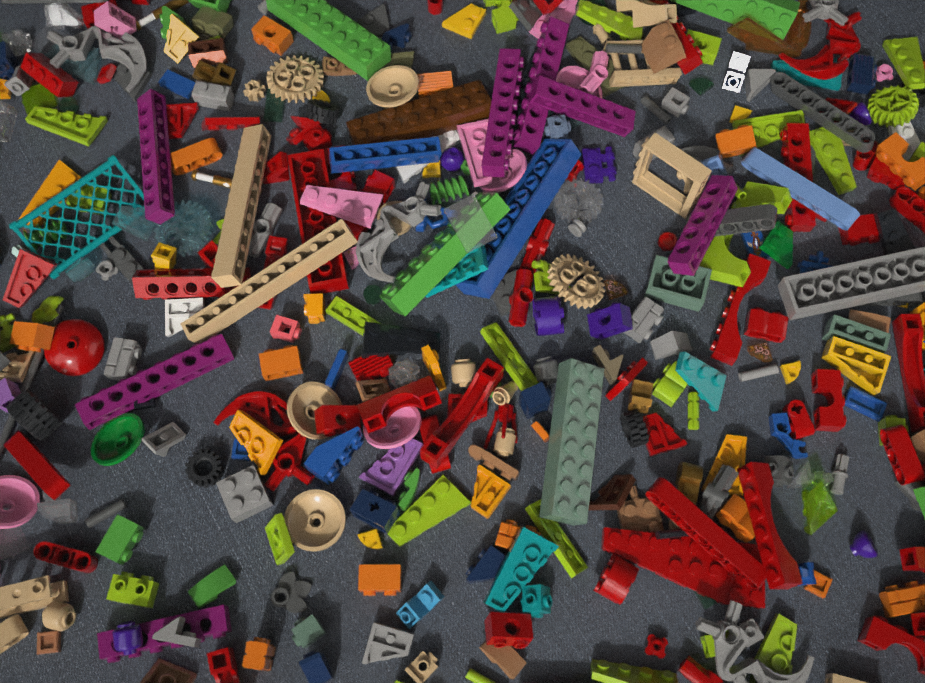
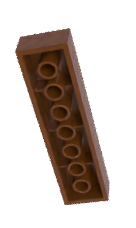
[346,79,491,145]

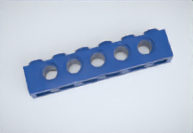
[329,137,442,174]

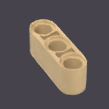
[0,614,29,654]

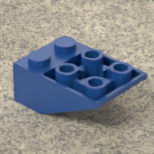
[303,426,364,486]

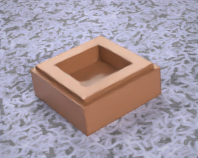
[37,630,61,655]

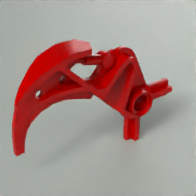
[779,12,862,80]
[213,391,315,492]

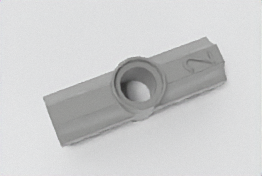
[248,203,282,258]

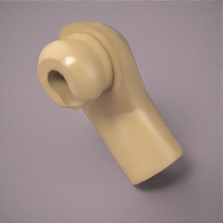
[676,171,694,195]

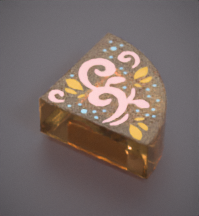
[603,280,628,300]
[747,342,773,362]

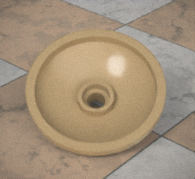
[366,65,419,108]
[287,382,342,440]
[284,489,346,552]

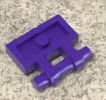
[581,147,617,184]

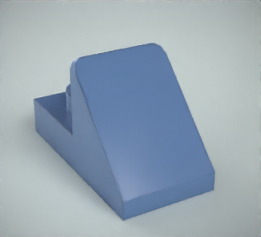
[701,155,728,180]

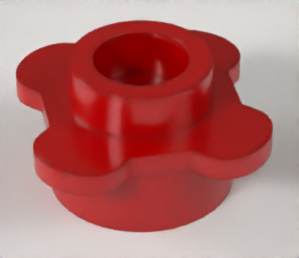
[645,634,668,659]

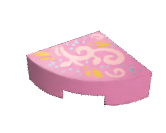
[343,246,359,270]

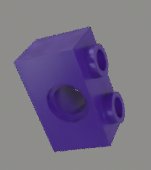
[587,302,633,340]

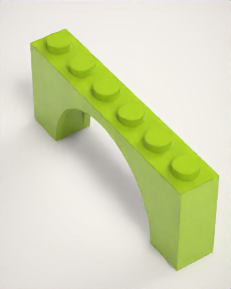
[699,181,792,287]

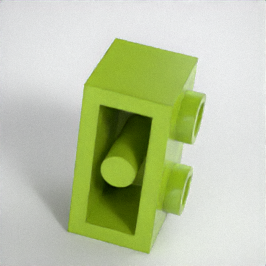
[106,572,159,609]

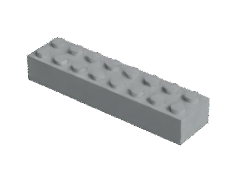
[778,247,925,321]

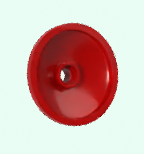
[44,319,105,376]

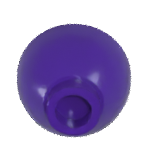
[849,102,872,126]
[440,147,465,171]
[849,530,878,558]

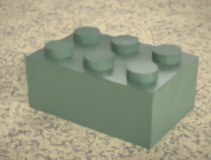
[644,255,712,312]

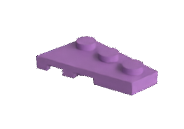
[359,438,423,497]

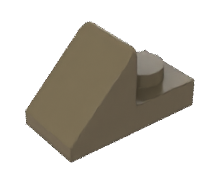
[591,345,623,386]

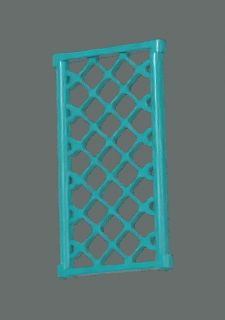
[8,155,145,280]

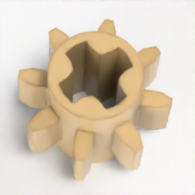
[243,79,266,102]

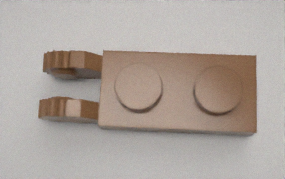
[468,444,519,481]

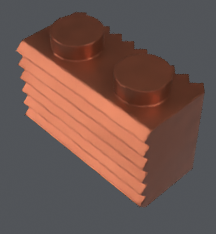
[188,37,228,68]

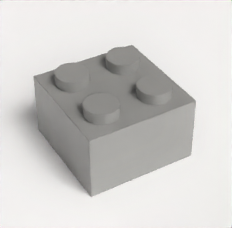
[216,465,274,523]

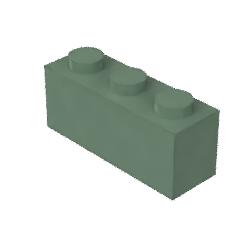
[822,314,891,353]

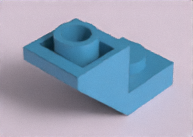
[396,581,445,629]

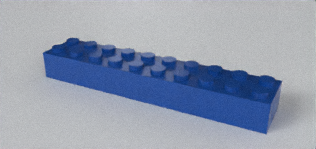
[456,139,581,299]

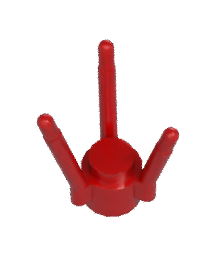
[483,404,518,449]

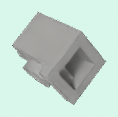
[660,87,690,118]

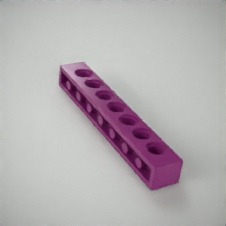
[513,16,569,154]
[481,48,524,177]
[137,89,175,225]
[75,334,234,430]

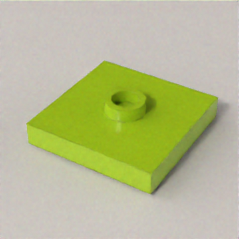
[265,513,295,566]

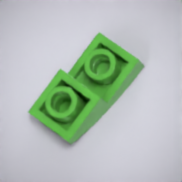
[398,467,420,512]
[188,565,236,609]

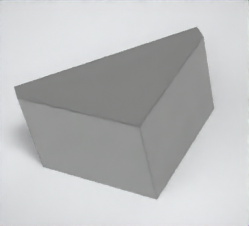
[744,69,776,102]
[650,331,693,360]

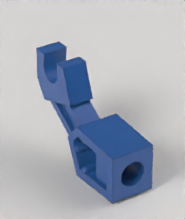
[768,413,808,459]

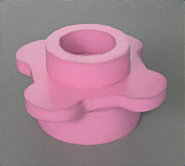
[876,64,894,82]

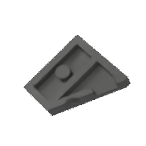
[509,0,541,32]

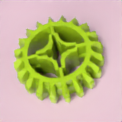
[867,85,919,128]

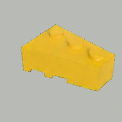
[821,336,891,396]

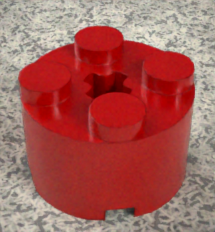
[593,554,639,605]

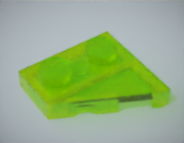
[802,478,838,535]

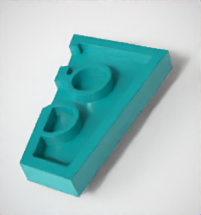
[675,351,727,412]

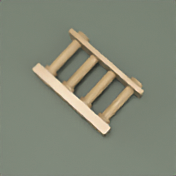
[603,40,682,87]
[0,575,69,619]

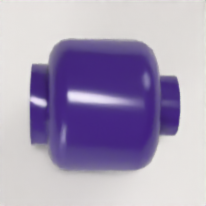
[112,621,143,655]

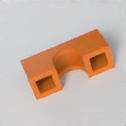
[875,132,925,191]

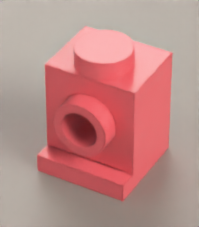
[270,315,302,343]

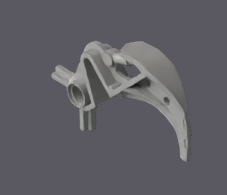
[803,0,848,26]
[47,26,147,92]
[356,182,442,283]
[695,600,814,683]

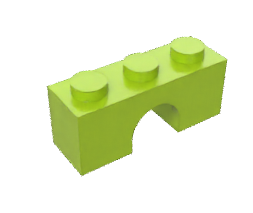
[483,0,519,34]

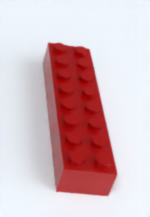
[287,149,349,294]

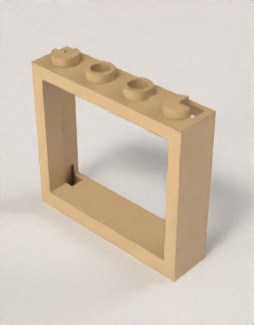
[632,133,712,219]

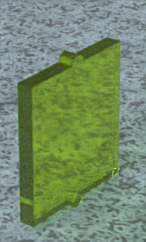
[21,84,58,115]

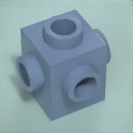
[544,115,571,139]

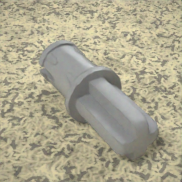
[830,454,849,495]

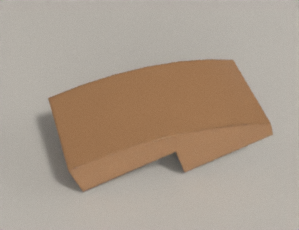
[322,56,357,76]
[848,310,891,333]
[479,640,526,679]

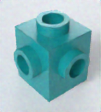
[521,584,553,618]

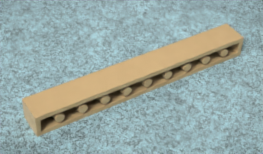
[211,124,271,288]
[180,219,358,344]

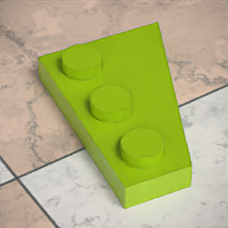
[754,613,797,675]

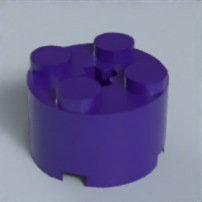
[532,296,564,336]

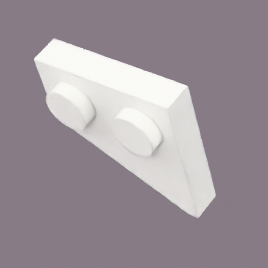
[165,298,205,337]

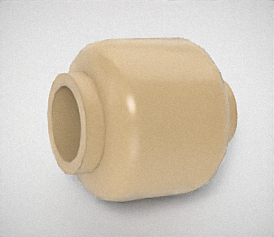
[451,359,476,387]
[42,601,76,631]

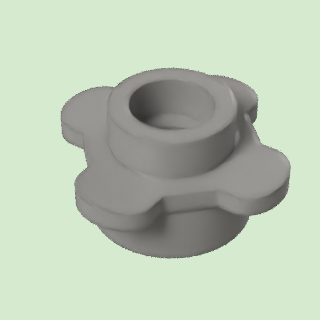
[96,260,118,281]

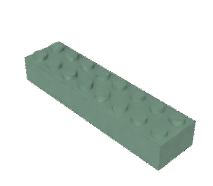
[539,358,604,526]

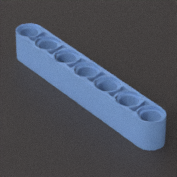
[741,147,860,231]

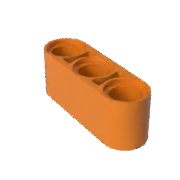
[170,138,222,176]

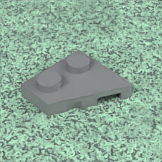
[362,622,414,664]

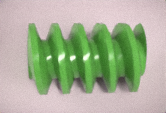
[429,175,469,205]
[23,215,68,250]

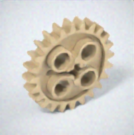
[266,55,324,103]
[547,254,605,309]

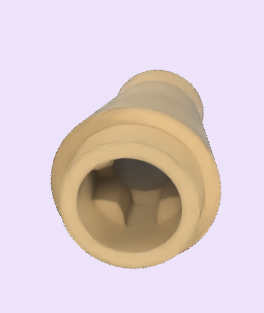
[492,381,518,405]

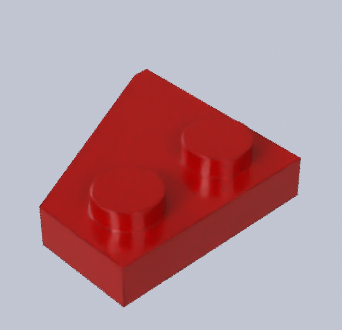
[166,103,199,139]

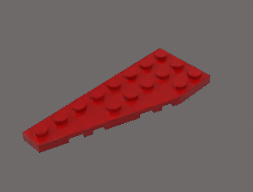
[602,527,765,609]

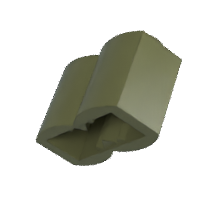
[192,7,234,39]

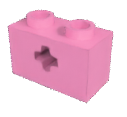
[94,1,137,41]

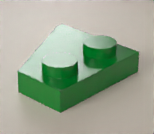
[759,221,793,270]

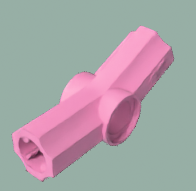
[577,51,609,94]

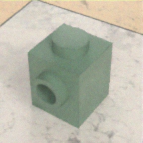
[291,614,327,649]

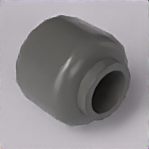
[533,356,559,386]

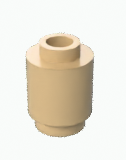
[493,428,516,458]

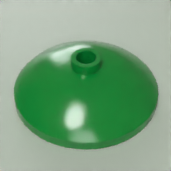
[91,413,145,466]

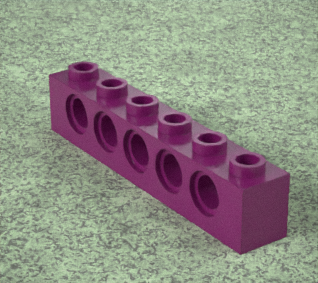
[529,75,636,137]
[667,175,738,276]
[97,605,232,663]

